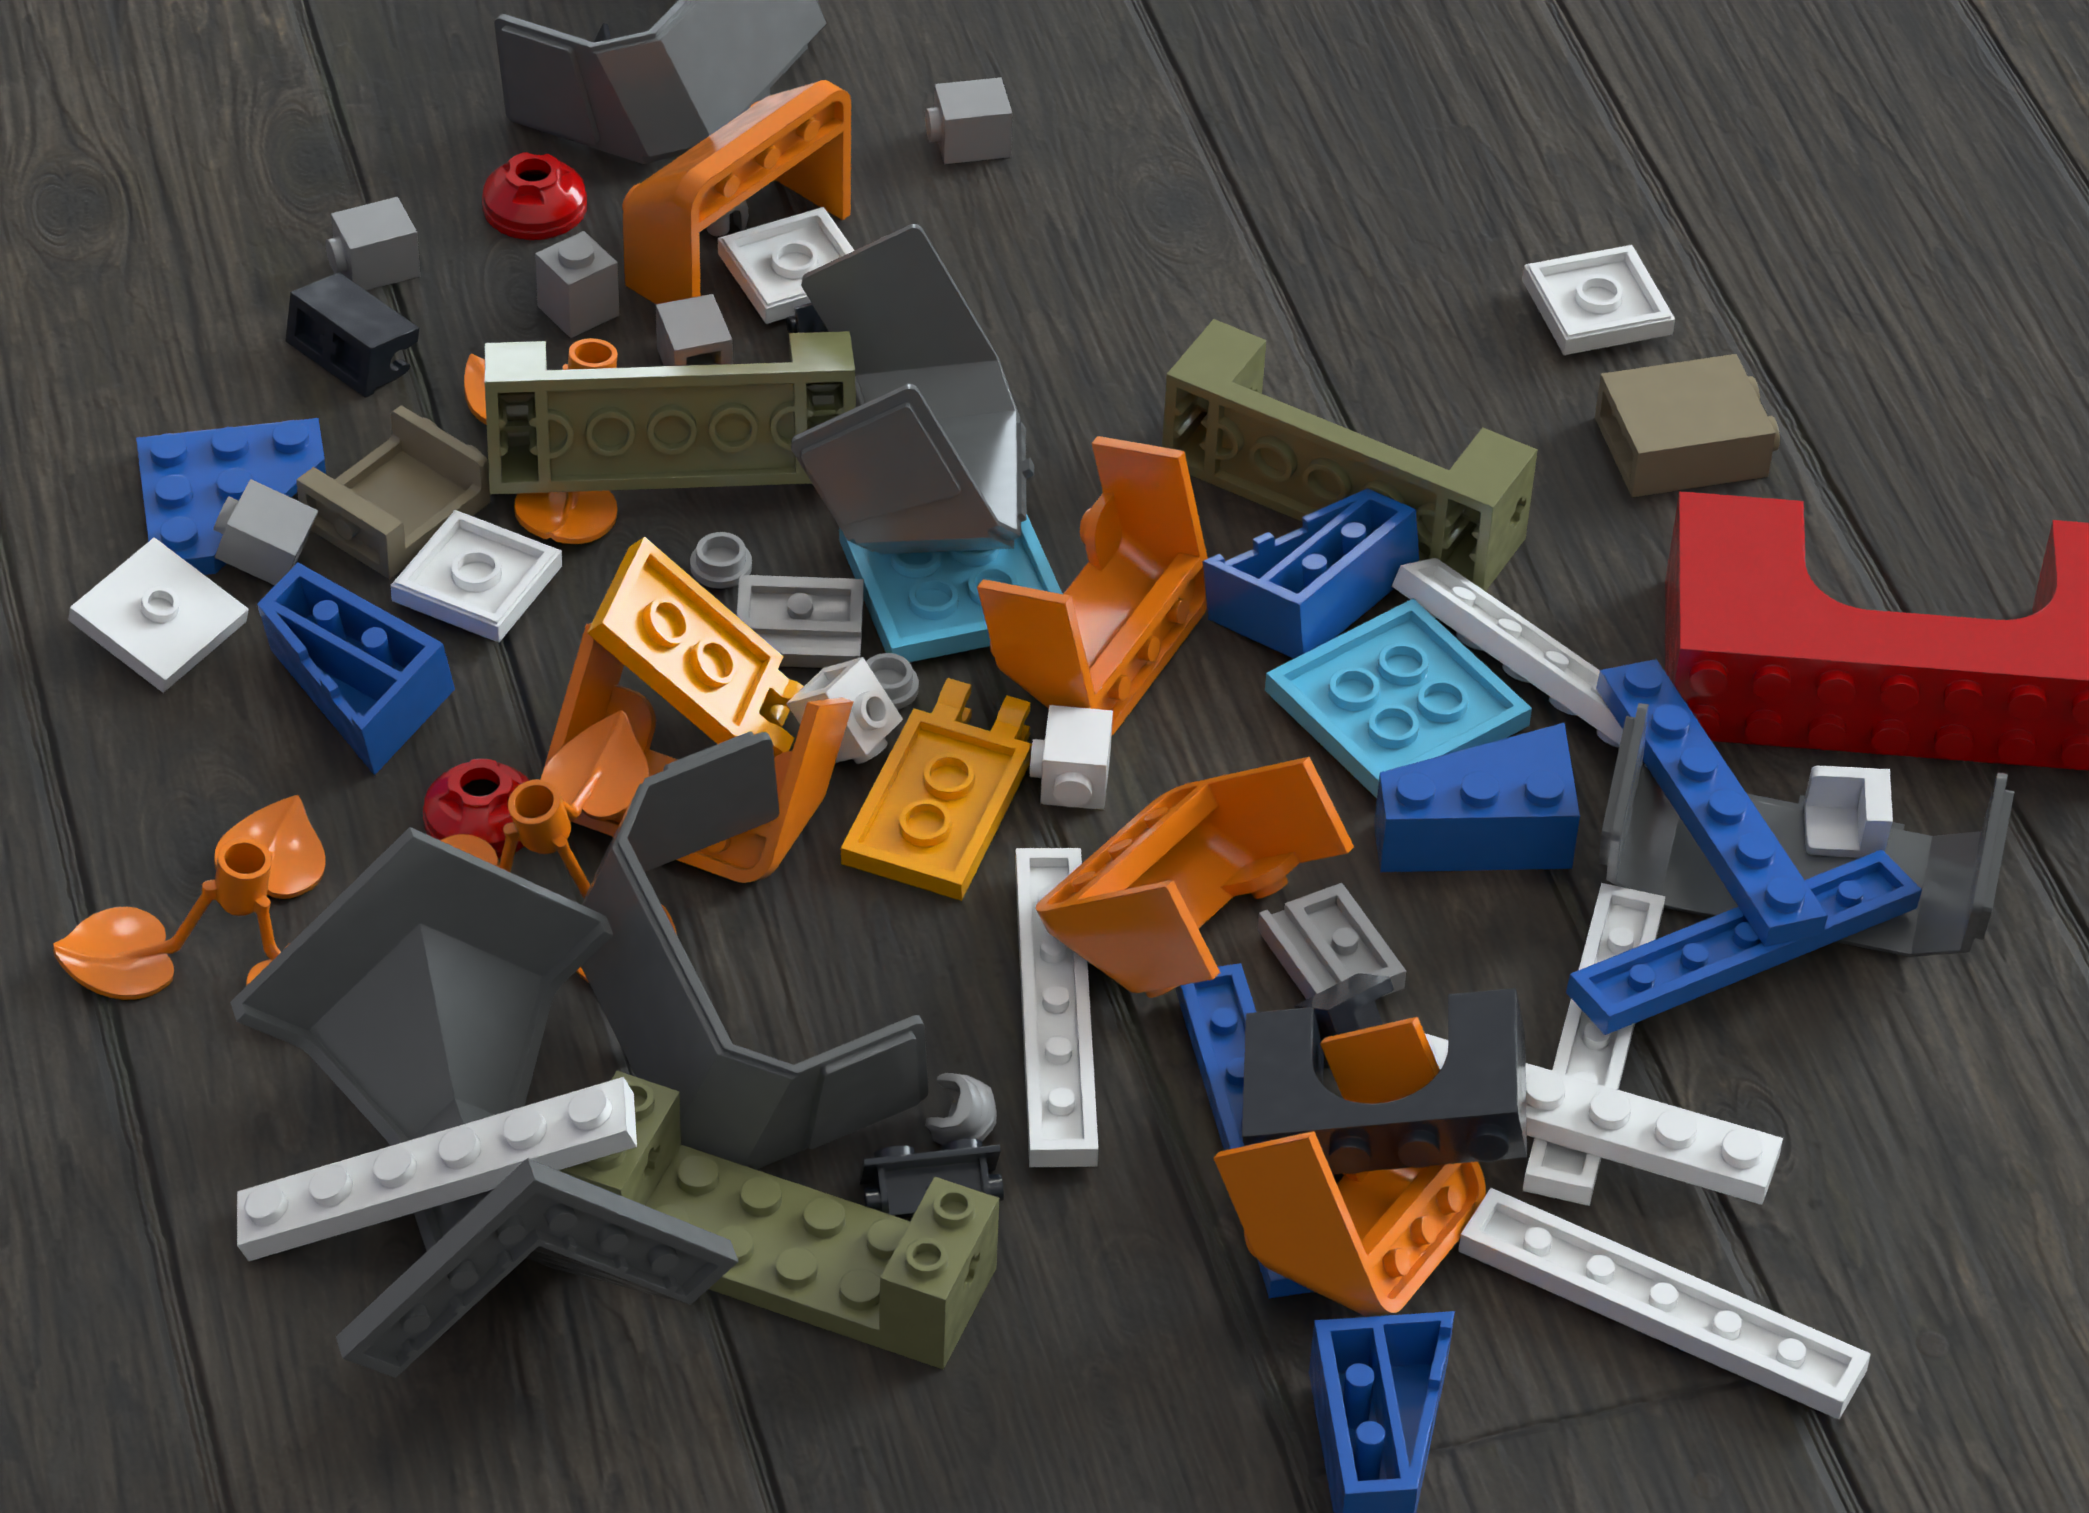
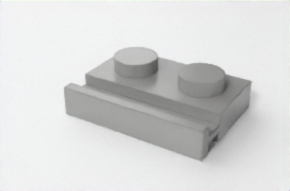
[737,575,864,668]
[1257,883,1406,999]

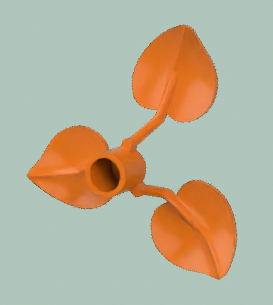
[464,338,618,544]
[440,710,677,983]
[53,795,326,1000]

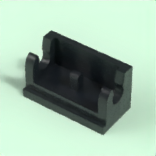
[285,272,420,398]

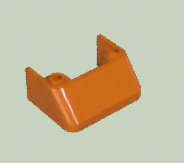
[622,80,851,304]
[977,436,1208,736]
[543,623,854,883]
[1035,757,1354,998]
[1214,1017,1486,1317]

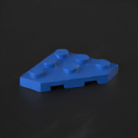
[136,418,326,575]

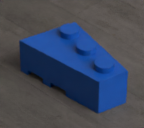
[1203,488,1419,659]
[257,562,455,776]
[1374,723,1580,872]
[1309,1311,1455,1513]

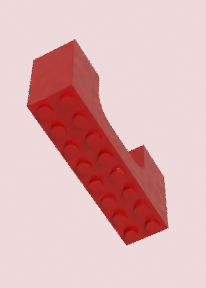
[1665,491,2089,770]

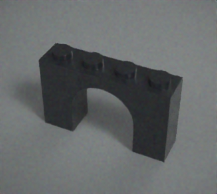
[1242,988,1527,1174]

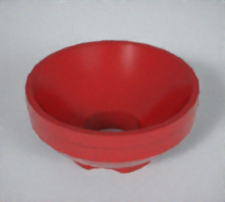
[482,152,587,240]
[423,759,530,859]

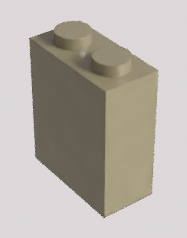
[1595,354,1780,497]

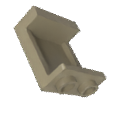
[296,406,491,580]

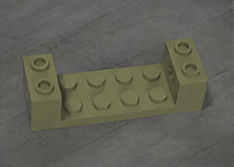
[1162,319,1538,592]
[485,331,856,494]
[559,1071,999,1370]

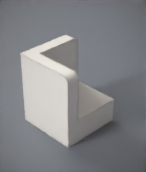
[1804,765,1893,858]

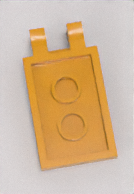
[587,537,804,757]
[841,678,1032,901]

